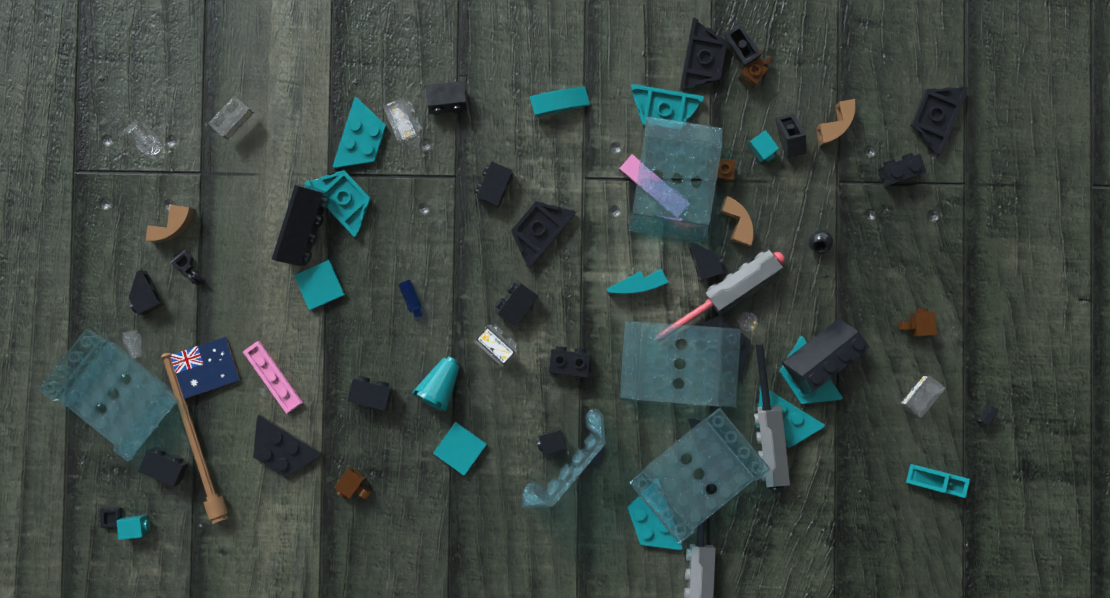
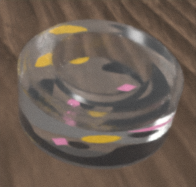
[737,312,758,331]

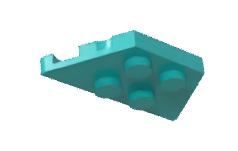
[631,84,704,132]
[332,97,387,169]
[304,170,371,237]
[779,336,843,404]
[756,387,825,448]
[627,478,682,550]

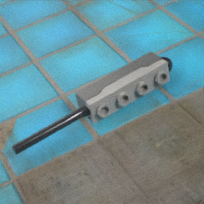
[754,343,790,493]
[684,479,716,598]

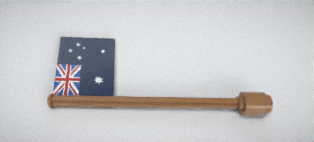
[161,337,240,524]

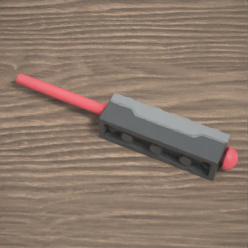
[655,250,785,342]

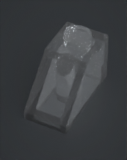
[122,120,164,156]

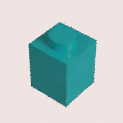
[747,130,779,163]
[117,515,150,540]

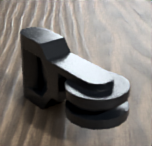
[170,248,204,285]

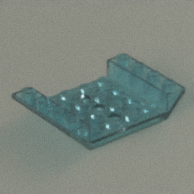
[628,117,723,242]
[620,321,741,407]
[38,328,178,462]
[521,408,606,509]
[629,408,771,544]

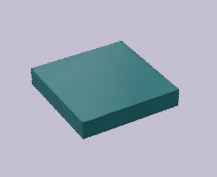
[294,260,345,310]
[433,422,486,475]

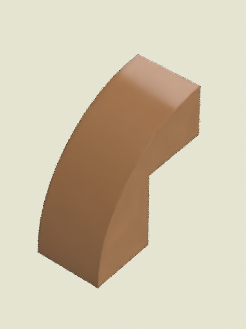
[816,99,855,146]
[720,196,753,247]
[146,205,195,242]

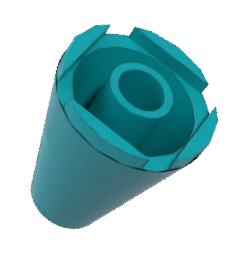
[412,356,460,412]

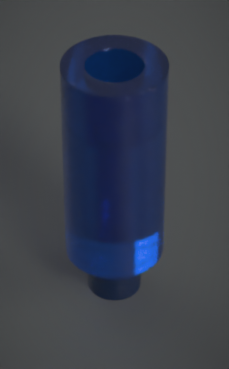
[398,279,423,318]

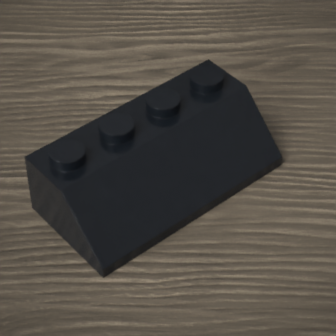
[272,185,329,266]
[782,319,870,394]

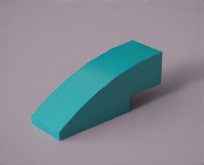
[530,86,590,118]
[606,269,668,294]
[906,464,970,498]

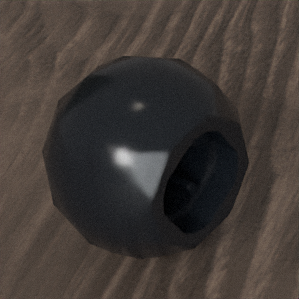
[809,230,833,254]

